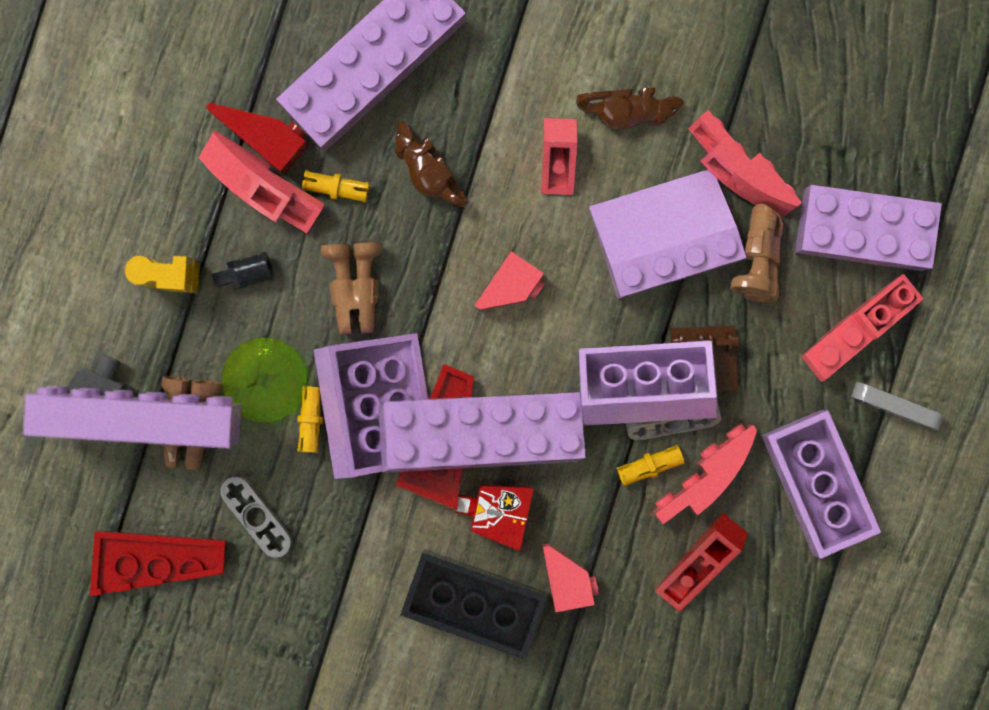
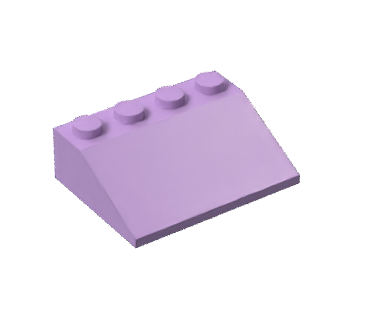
[589,170,746,299]
[314,333,428,479]

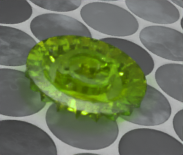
[221,337,307,422]

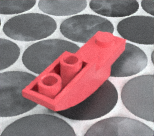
[688,110,802,216]
[199,130,325,233]
[801,273,924,382]
[652,423,757,524]

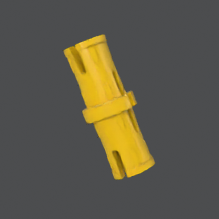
[302,170,370,203]
[297,386,324,453]
[616,444,685,487]

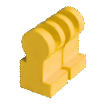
[125,256,200,294]

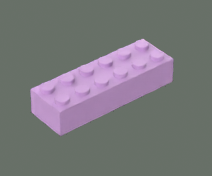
[276,0,466,152]
[23,386,242,448]
[379,392,586,473]

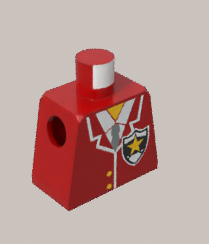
[454,484,533,550]

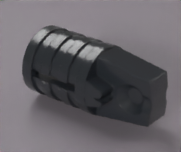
[212,252,274,290]

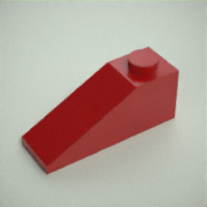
[205,102,309,175]
[655,513,748,612]

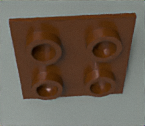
[670,326,739,391]

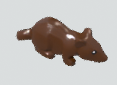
[576,88,684,130]
[394,121,469,207]

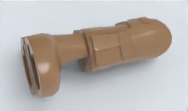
[730,204,784,303]
[321,242,382,335]
[161,376,223,471]

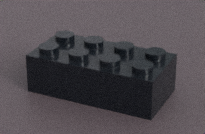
[400,549,548,660]

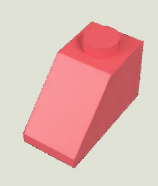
[541,118,577,195]
[475,251,545,311]
[542,543,599,612]

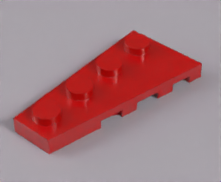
[395,364,474,511]
[90,530,227,597]

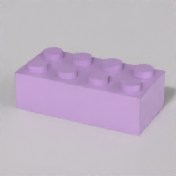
[795,185,942,271]
[579,341,717,426]
[761,410,881,559]

